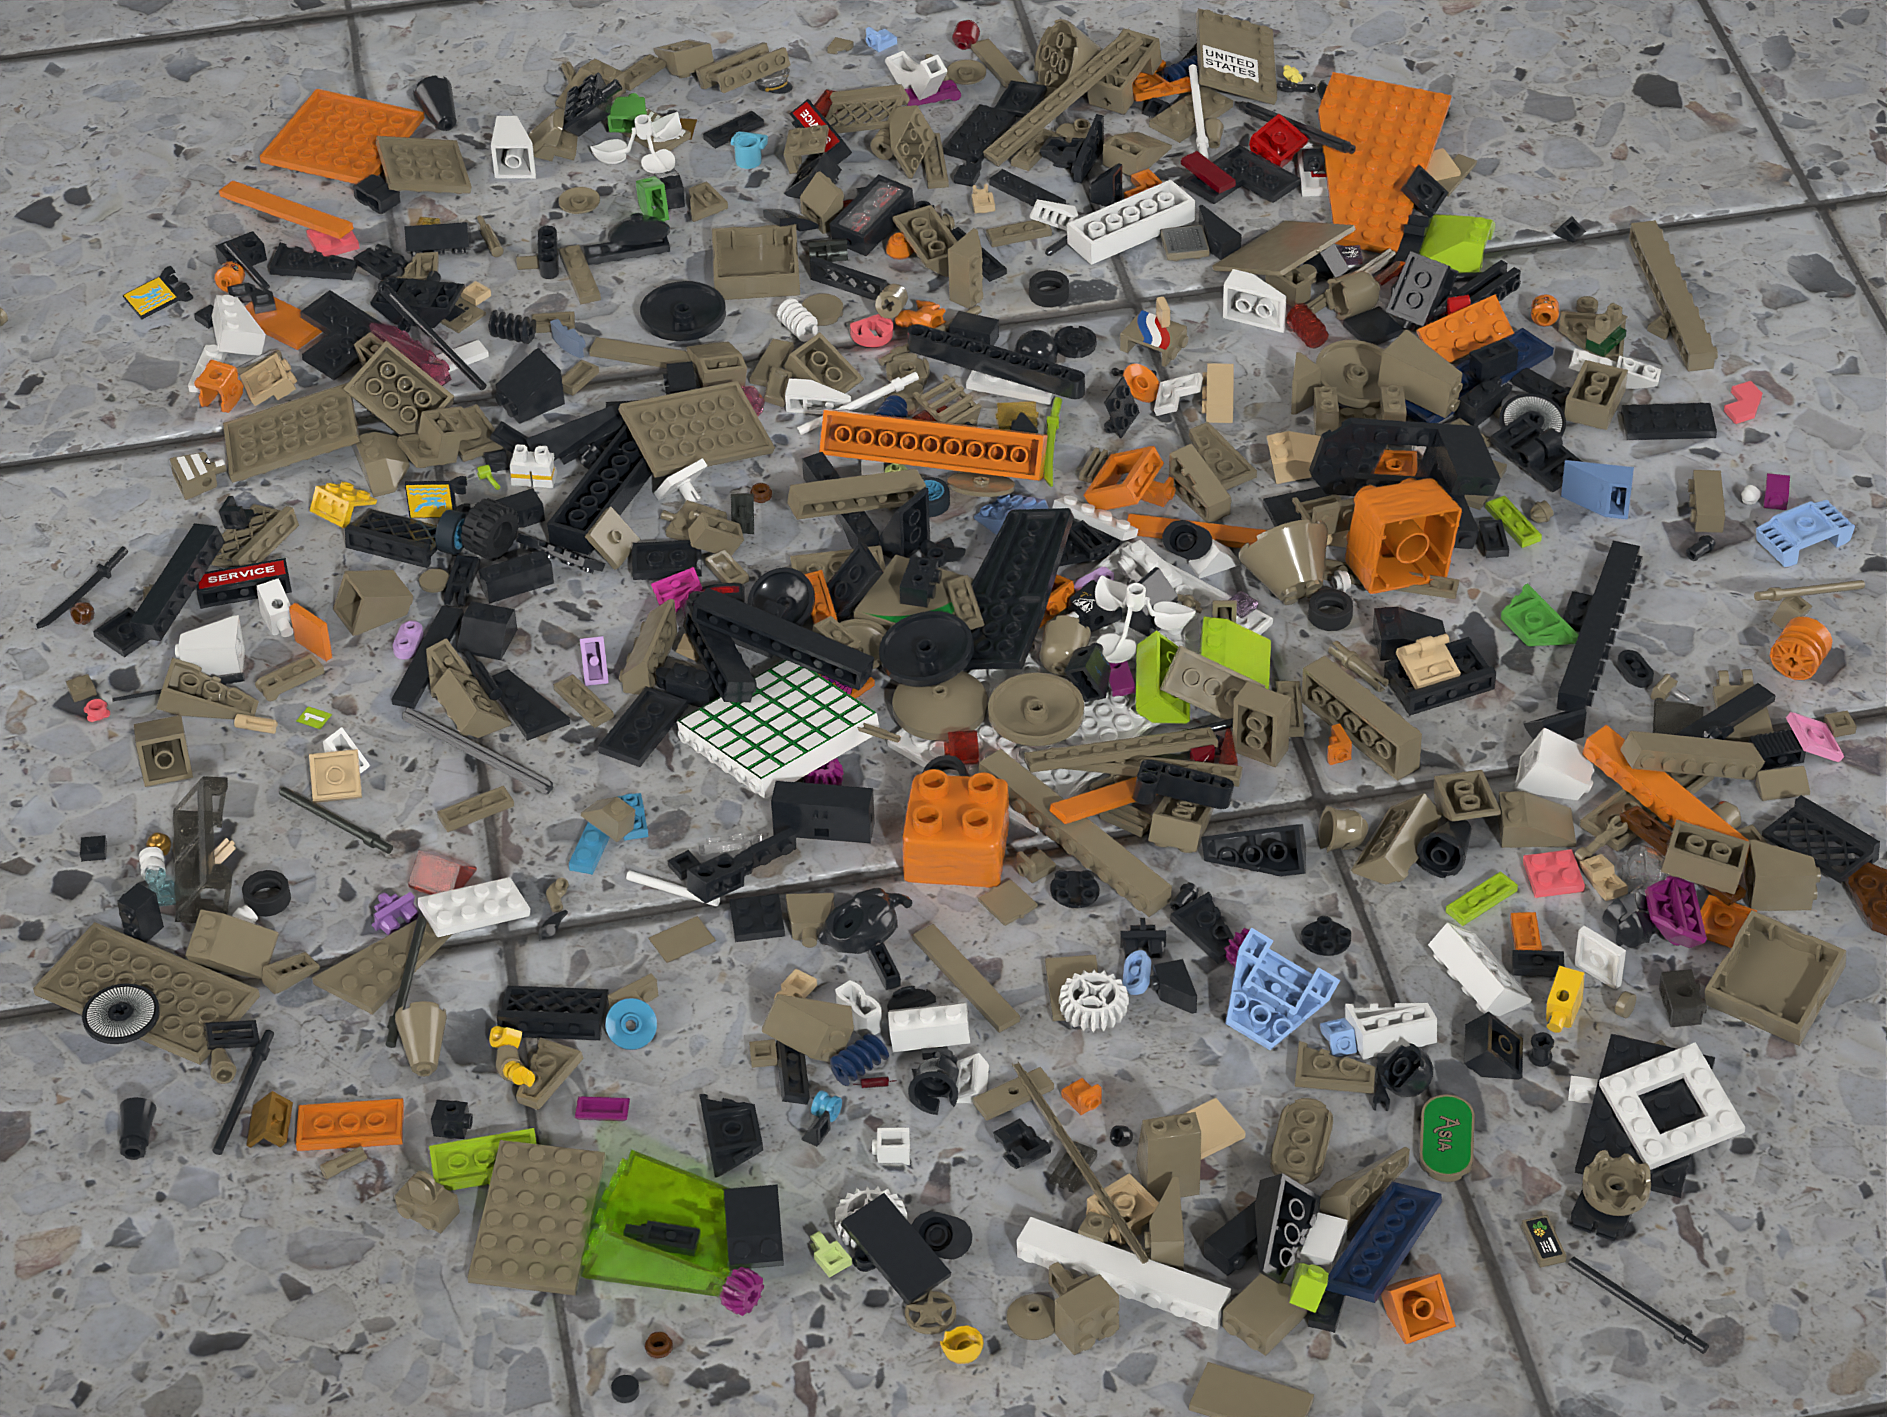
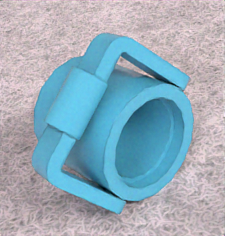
[731,132,768,169]

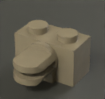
[1265,264,1317,309]
[395,1171,460,1234]

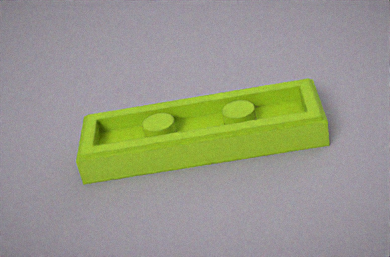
[1485,495,1542,548]
[1445,871,1518,926]

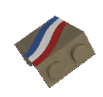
[1120,310,1189,367]

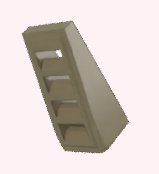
[262,952,320,994]

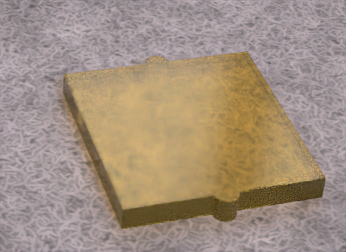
[996,402,1039,430]

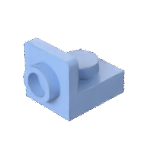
[865,27,897,52]
[1320,1018,1357,1057]

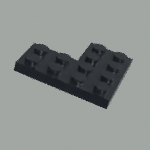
[1183,145,1301,204]
[300,290,393,380]

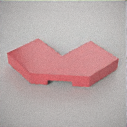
[1724,381,1763,424]

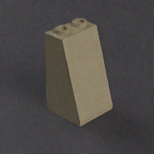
[1378,330,1463,418]
[1136,1112,1201,1201]

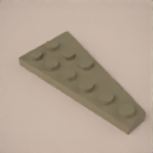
[312,916,453,1015]

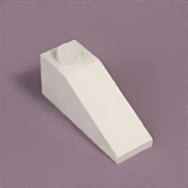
[785,378,852,414]

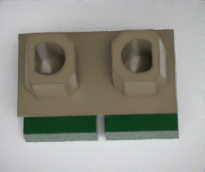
[1585,303,1628,357]

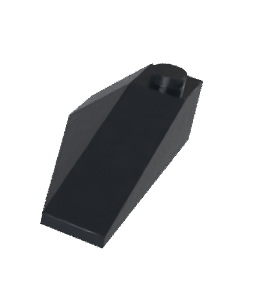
[1201,824,1306,877]
[1255,1173,1321,1284]

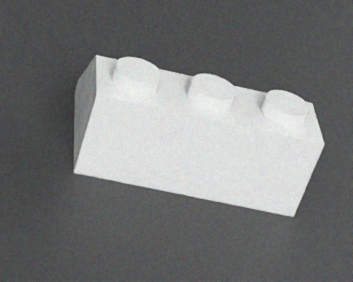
[888,1002,970,1052]

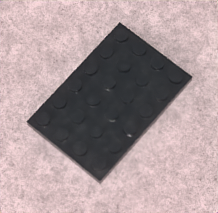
[1575,1034,1715,1198]

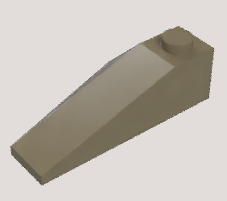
[156,658,259,719]
[1319,1147,1410,1230]

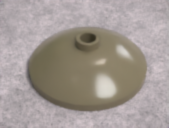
[840,619,887,669]

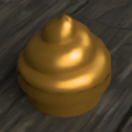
[146,832,171,856]

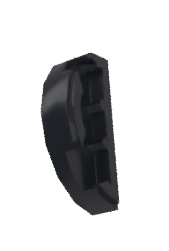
[887,986,936,1012]

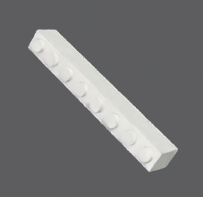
[1017,1217,1231,1330]

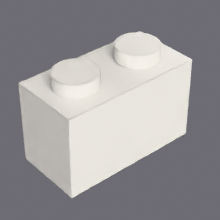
[1297,1212,1348,1275]

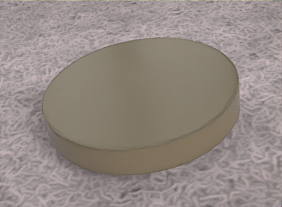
[419,569,449,593]

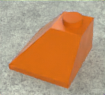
[1381,1273,1456,1344]

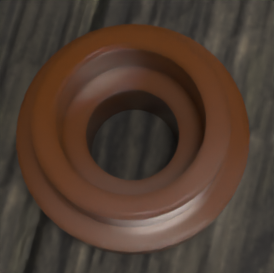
[750,483,772,503]
[645,1332,673,1358]

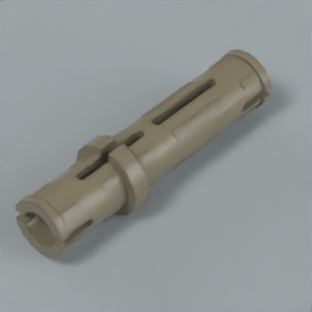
[1328,641,1389,692]

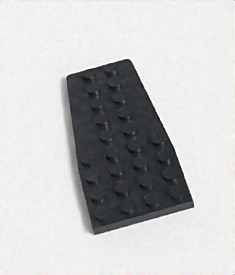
[963,508,1074,670]

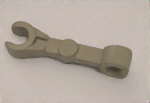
[1575,816,1628,864]

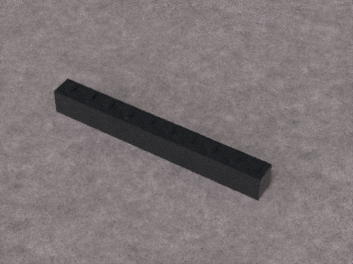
[1556,540,1643,711]

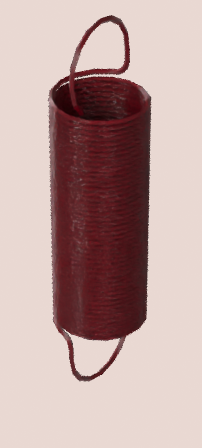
[853,1076,897,1088]

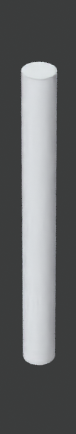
[626,871,720,907]

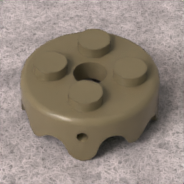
[1582,1150,1651,1216]

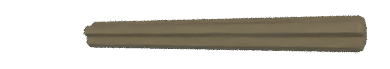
[1306,248,1396,315]

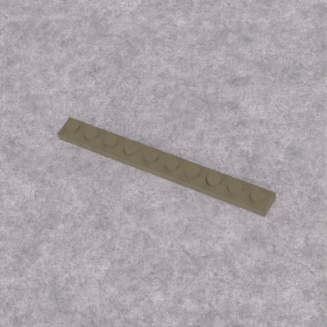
[983,29,1143,167]

